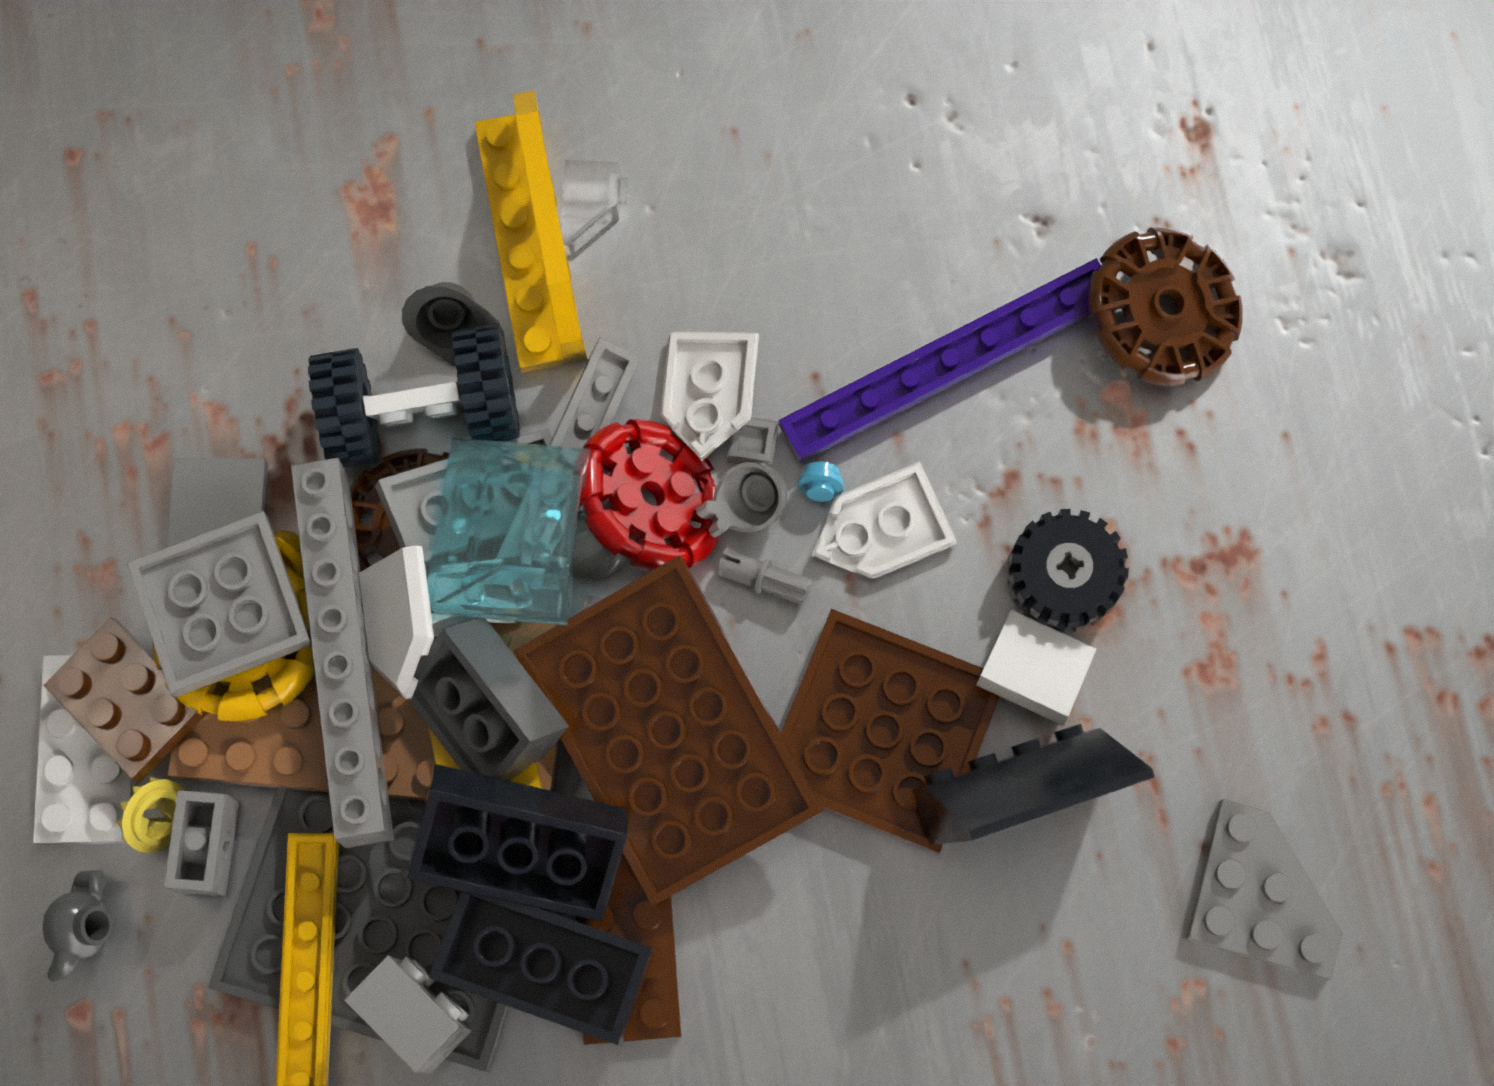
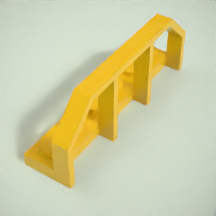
[475,90,588,373]

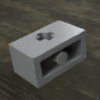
[164,790,239,897]

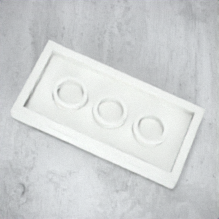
[33,655,136,845]

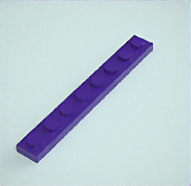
[779,258,1101,464]

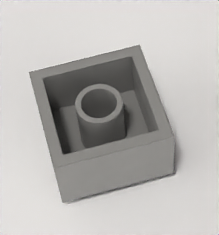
[344,955,472,1074]

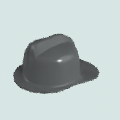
[402,282,505,366]

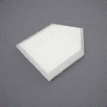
[660,332,759,461]
[812,461,957,580]
[359,546,434,699]

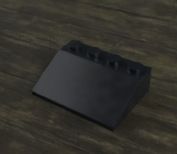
[912,724,1155,845]

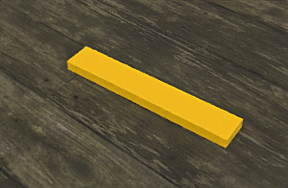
[275,833,339,1086]

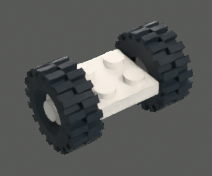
[308,324,520,468]

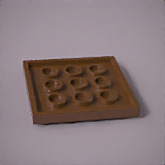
[781,608,1000,855]

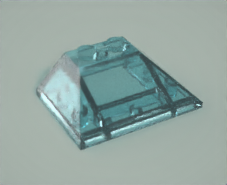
[427,437,591,626]

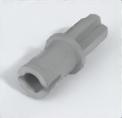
[717,548,811,604]

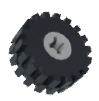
[1006,509,1129,632]

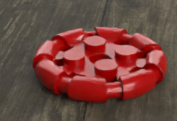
[574,419,719,572]

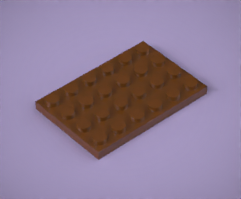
[513,555,824,907]

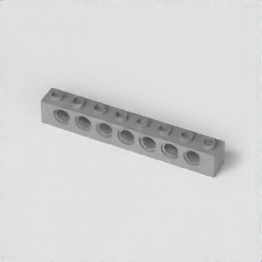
[291,458,394,848]

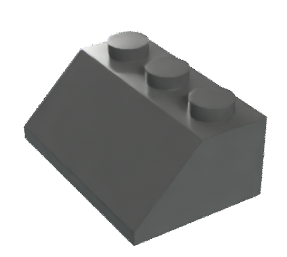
[408,616,569,781]

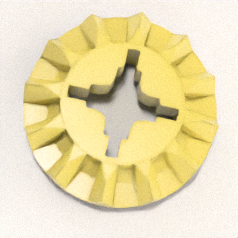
[116,777,185,853]

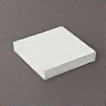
[976,610,1097,726]

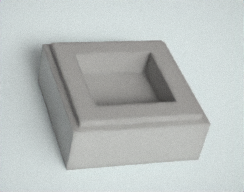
[727,417,779,467]

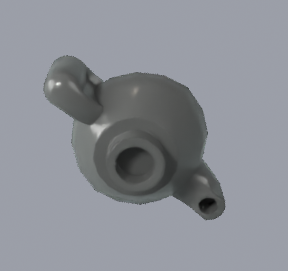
[42,870,113,982]

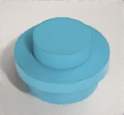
[798,462,844,502]

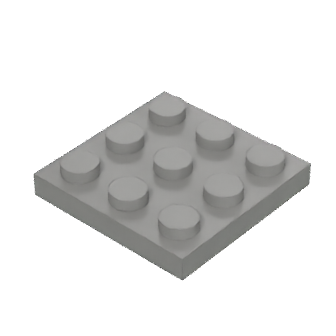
[127,511,312,698]

